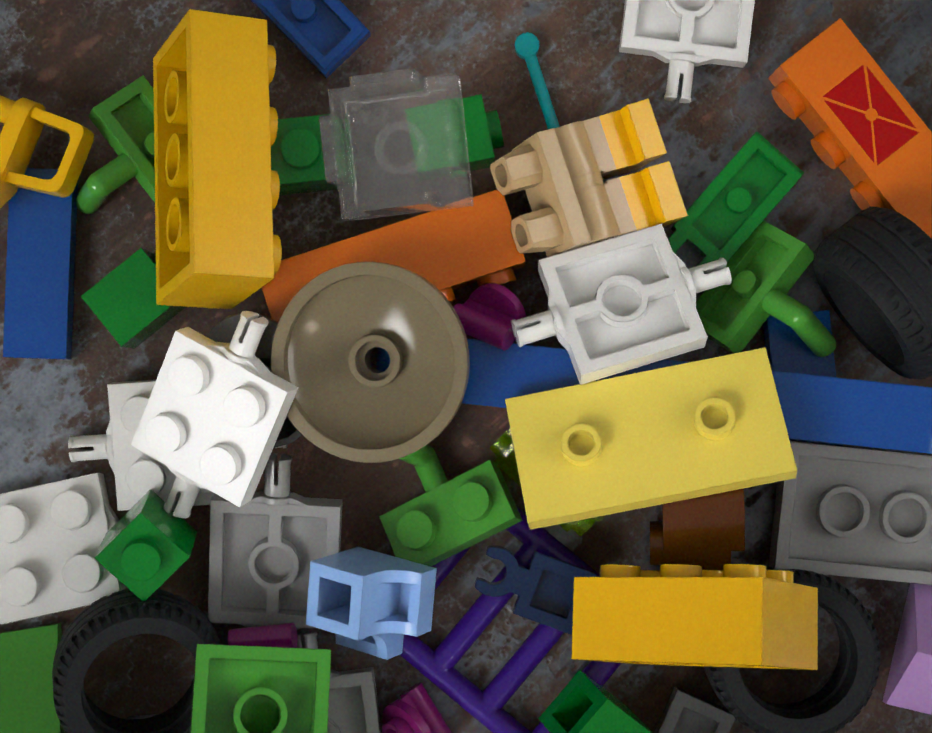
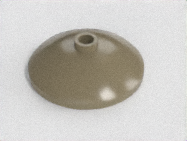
[271,262,470,463]

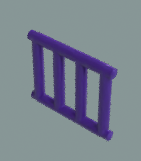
[400,505,622,733]

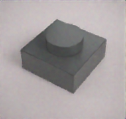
[654,686,736,733]

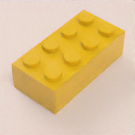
[153,9,282,309]

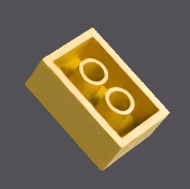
[571,564,818,670]

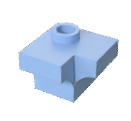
[306,547,437,660]

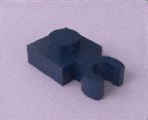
[474,545,597,635]

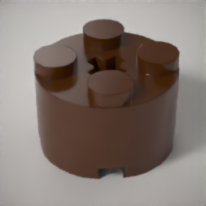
[650,489,745,571]

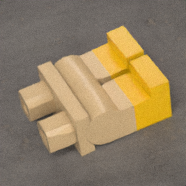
[490,98,688,257]

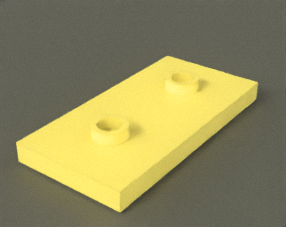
[505,347,797,530]

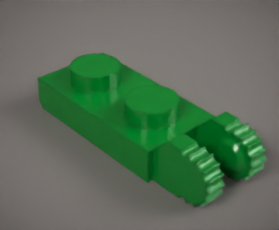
[668,131,804,266]

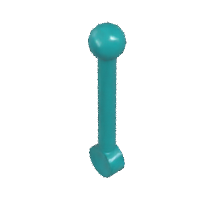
[514,32,560,129]

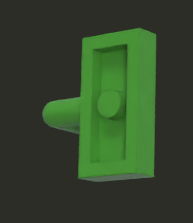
[76,75,155,214]
[696,220,836,357]
[379,444,523,567]

